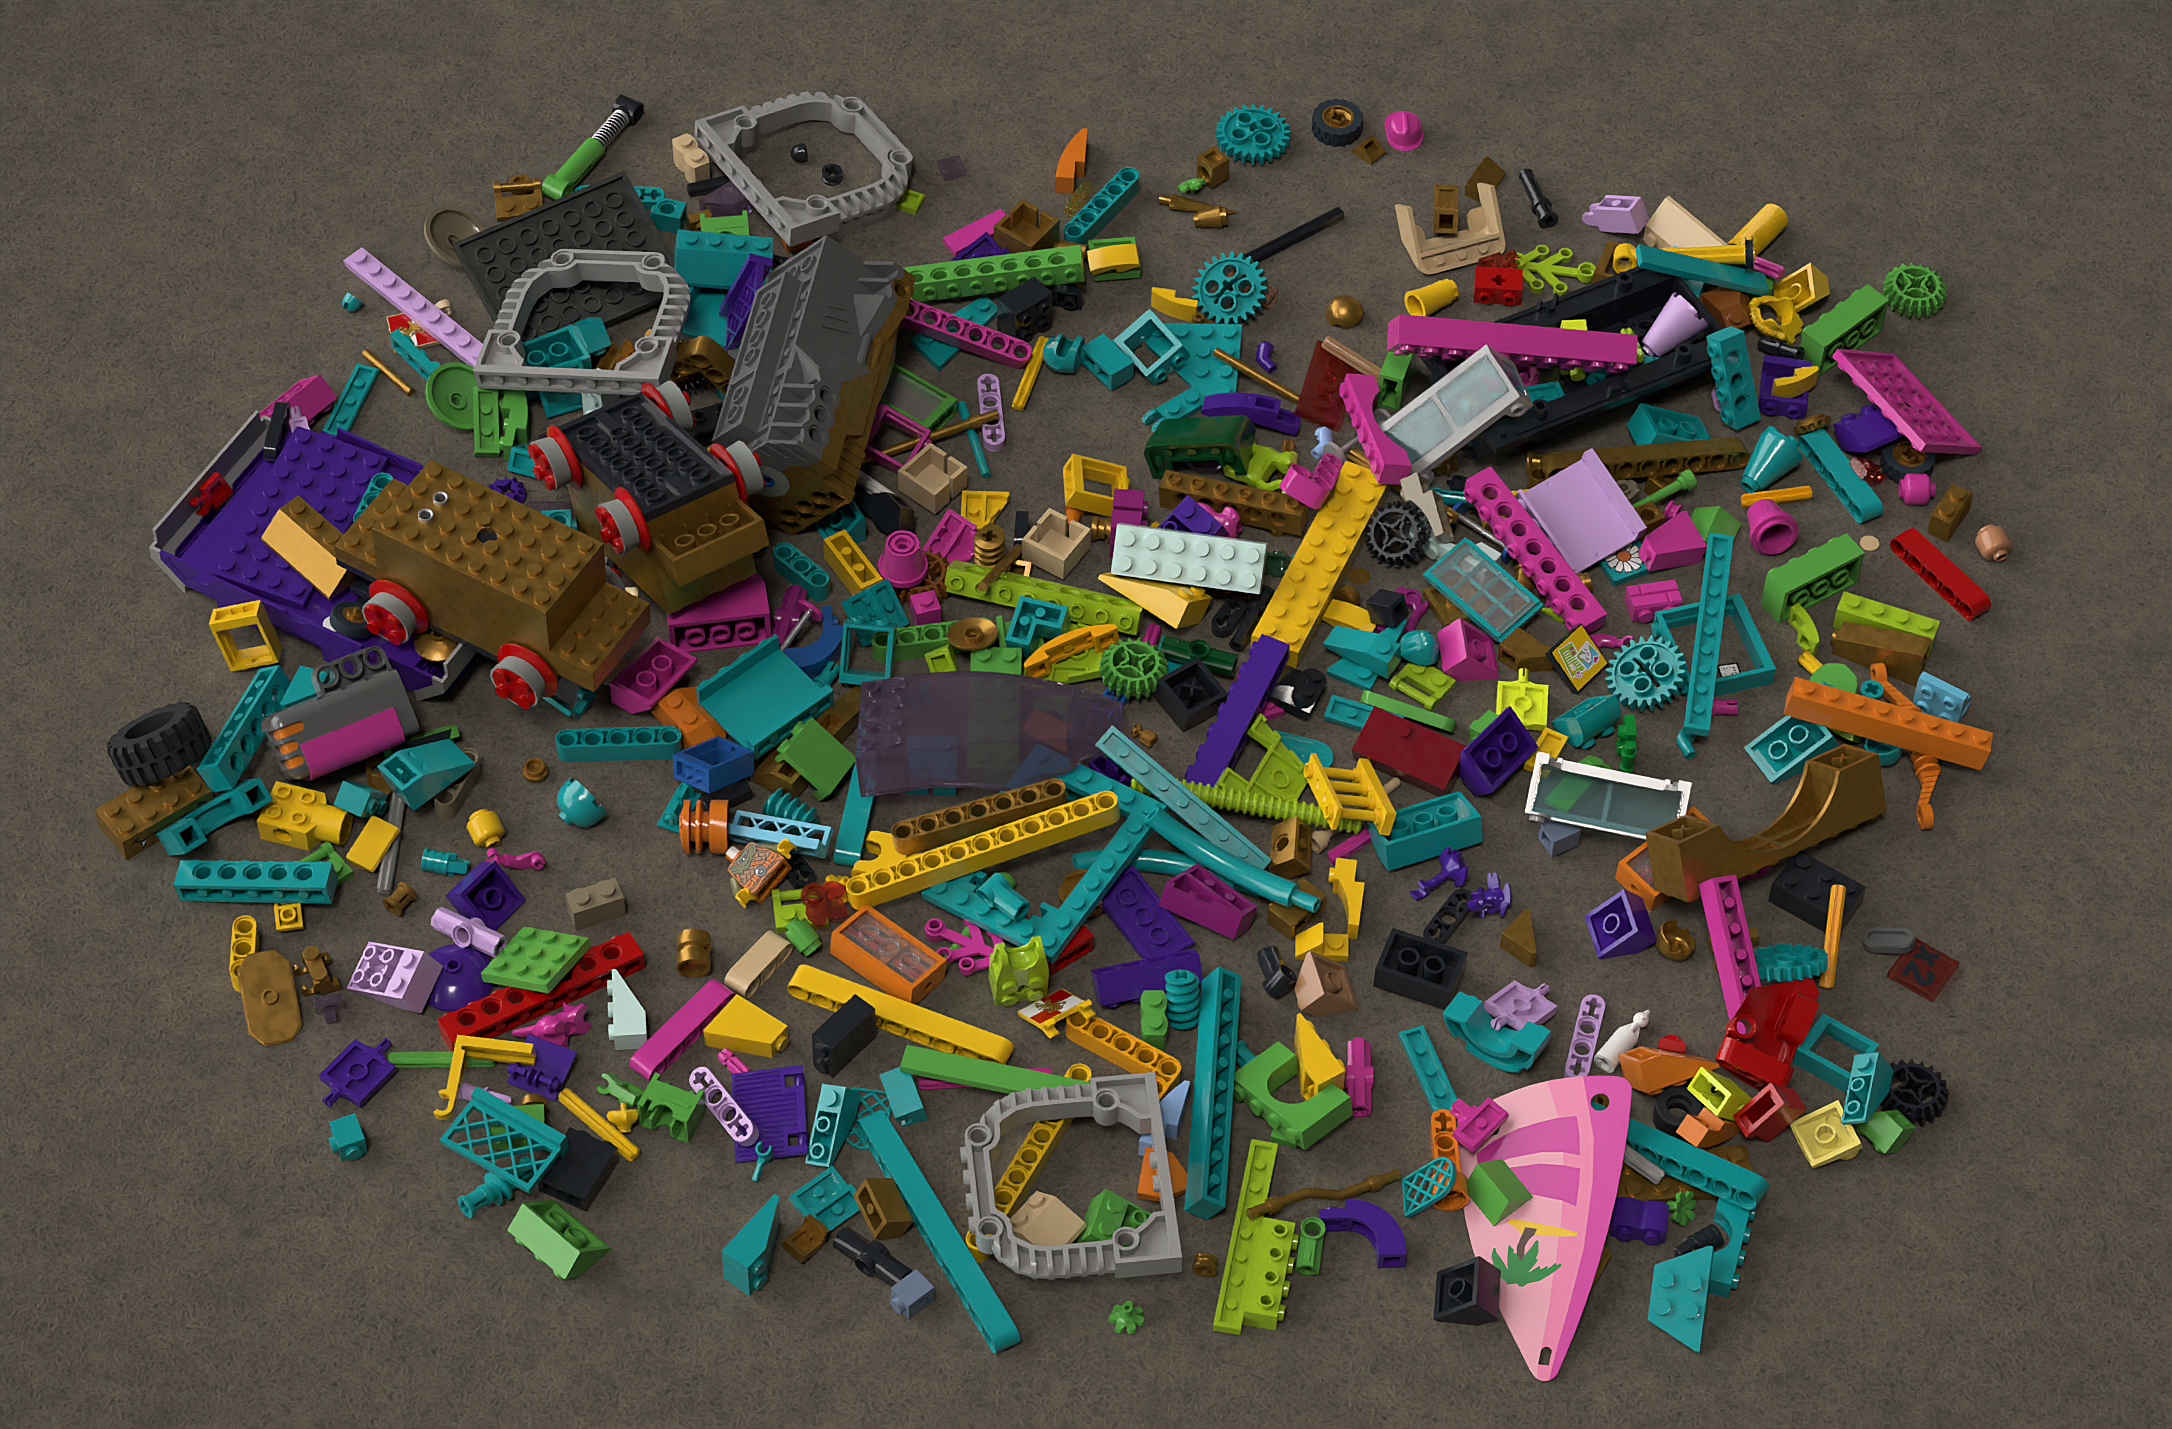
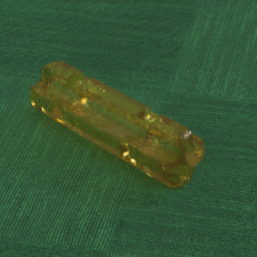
[1064,180,1093,218]

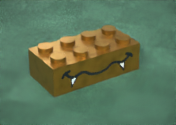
[94,765,213,860]

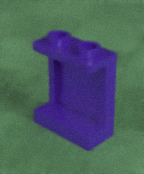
[1758,355,1812,419]

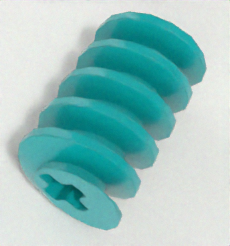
[762,788,819,838]
[1165,969,1200,1029]

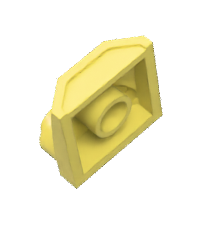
[1790,1100,1863,1169]

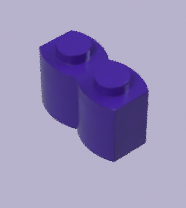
[1610,1197,1669,1245]

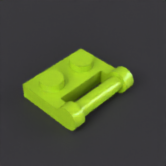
[1389,661,1456,712]
[771,884,829,933]

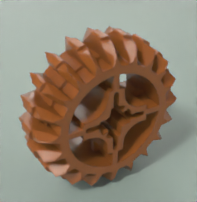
[893,548,950,606]

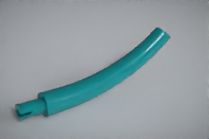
[1144,806,1321,913]
[1072,848,1261,899]

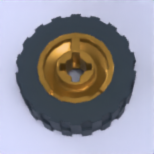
[1312,99,1363,147]
[1880,436,1936,485]

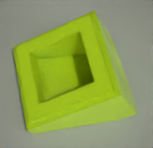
[924,644,959,678]

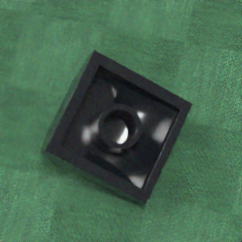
[1267,665,1327,720]

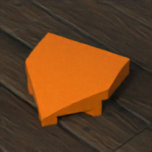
[1137,1147,1187,1202]

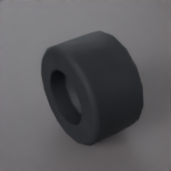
[1653,1086,1703,1140]

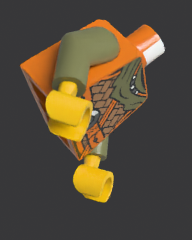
[725,838,797,909]

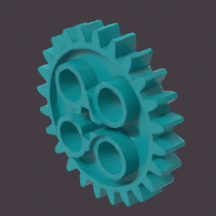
[1215,104,1291,165]
[1192,251,1269,324]
[1605,635,1688,712]
[1753,943,1828,982]

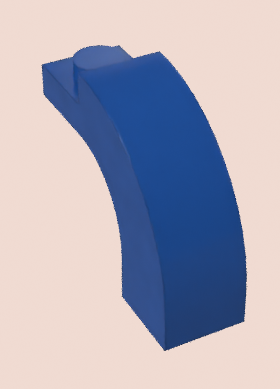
[784,606,843,680]

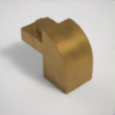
[1432,184,1459,234]

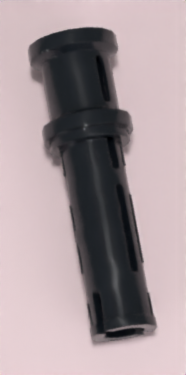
[1519,169,1559,229]
[1229,585,1275,652]

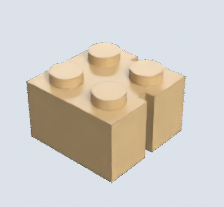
[898,443,967,514]
[1022,508,1091,580]

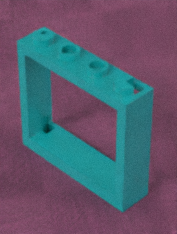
[1651,593,1776,698]

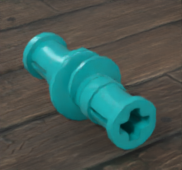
[457,1156,537,1218]

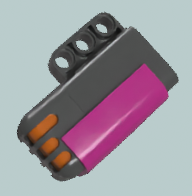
[261,646,419,781]

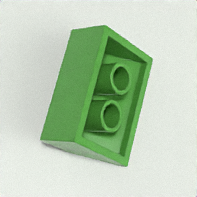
[508,1199,611,1280]

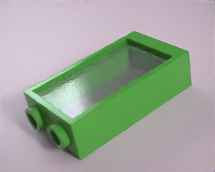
[877,363,957,431]

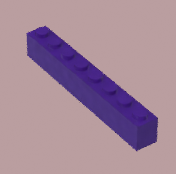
[1185,634,1290,809]

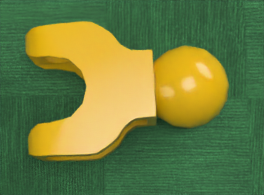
[851,831,934,885]

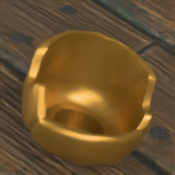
[1325,294,1364,329]
[1656,919,1695,961]

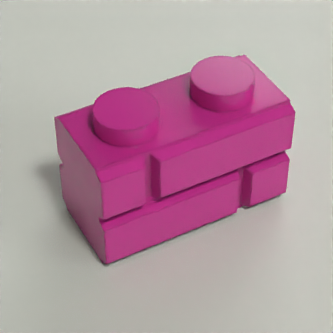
[1624,579,1682,623]

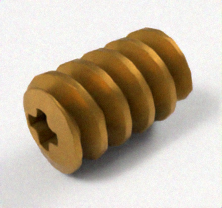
[974,523,1005,568]

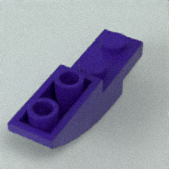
[1201,393,1301,436]

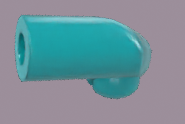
[1676,728,1697,760]

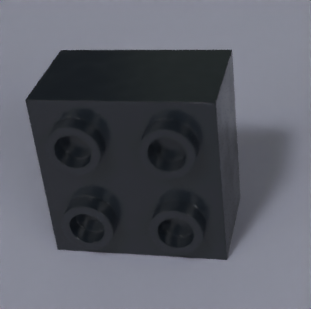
[997,277,1053,342]
[1153,657,1228,732]

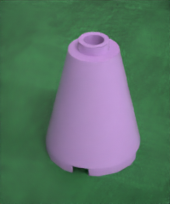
[1642,292,1708,358]

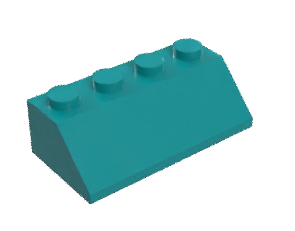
[674,230,773,289]
[1365,791,1483,871]

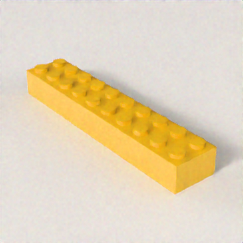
[1250,461,1390,669]

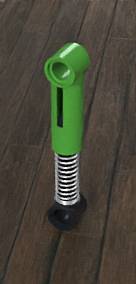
[542,94,644,200]

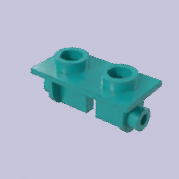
[657,782,702,833]

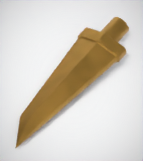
[1158,194,1239,215]

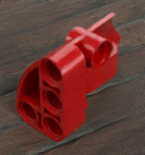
[1715,978,1819,1091]

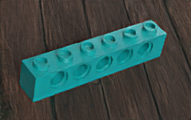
[197,665,291,792]
[173,860,338,904]

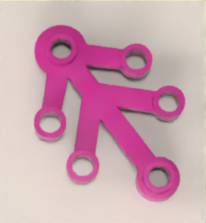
[924,918,1003,975]

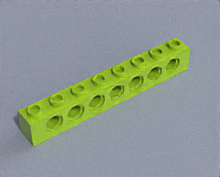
[944,559,1145,635]

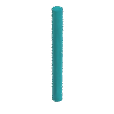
[957,401,991,478]

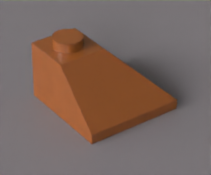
[1699,286,1753,330]

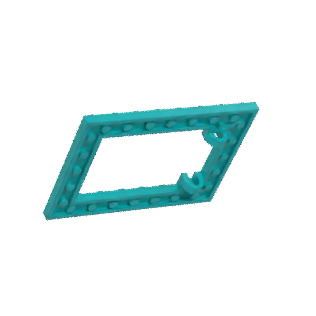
[922,744,1168,963]

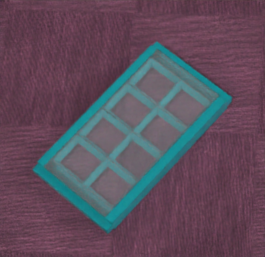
[1423,537,1544,643]

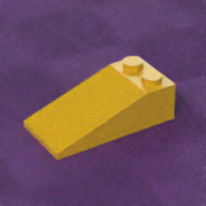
[1098,572,1212,629]

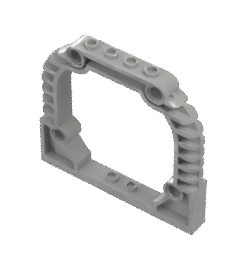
[694,92,913,247]
[473,249,691,395]
[960,1072,1182,1280]

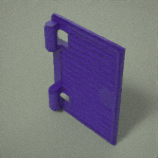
[731,1065,809,1163]

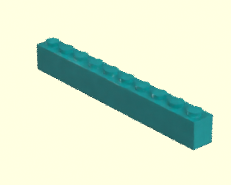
[1184,966,1242,1220]

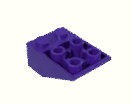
[1157,495,1229,537]

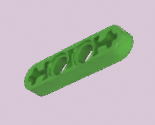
[1360,690,1457,733]

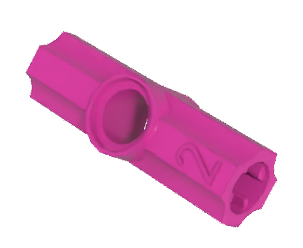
[1345,1038,1373,1118]

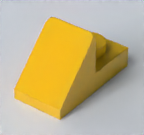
[1295,922,1348,961]

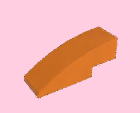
[1055,128,1087,193]
[1676,1107,1742,1148]

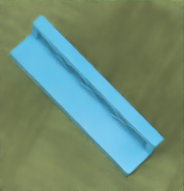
[727,810,833,859]

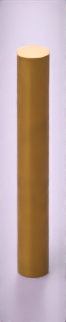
[362,349,415,396]

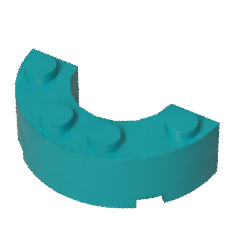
[1442,991,1551,1072]

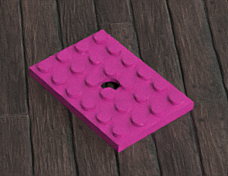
[1832,349,1982,455]

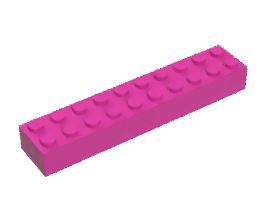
[1387,314,1638,375]

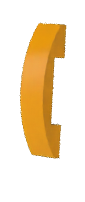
[1024,624,1119,683]

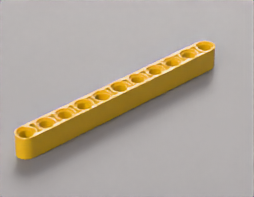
[846,791,1120,910]

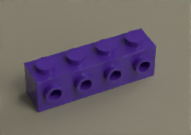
[1091,949,1203,1008]

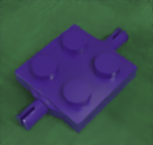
[319,1038,397,1108]

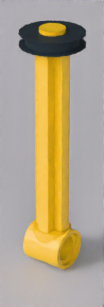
[1613,236,1756,273]

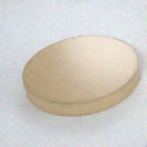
[1860,536,1879,551]

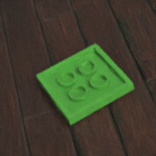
[481,927,591,993]

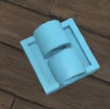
[1913,671,1972,723]

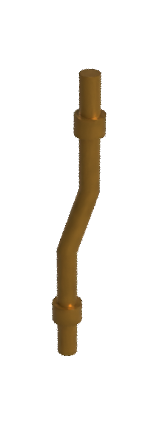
[1246,1169,1401,1219]

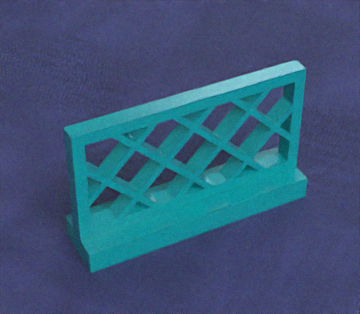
[440,1086,569,1194]

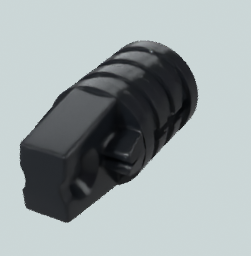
[1674,1224,1724,1258]

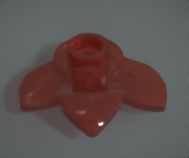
[801,881,848,927]

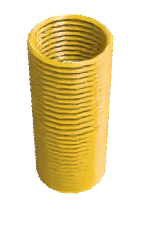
[1727,204,1788,267]

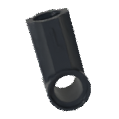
[1257,945,1297,999]

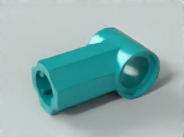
[976,873,1030,921]

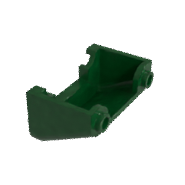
[1144,415,1256,479]

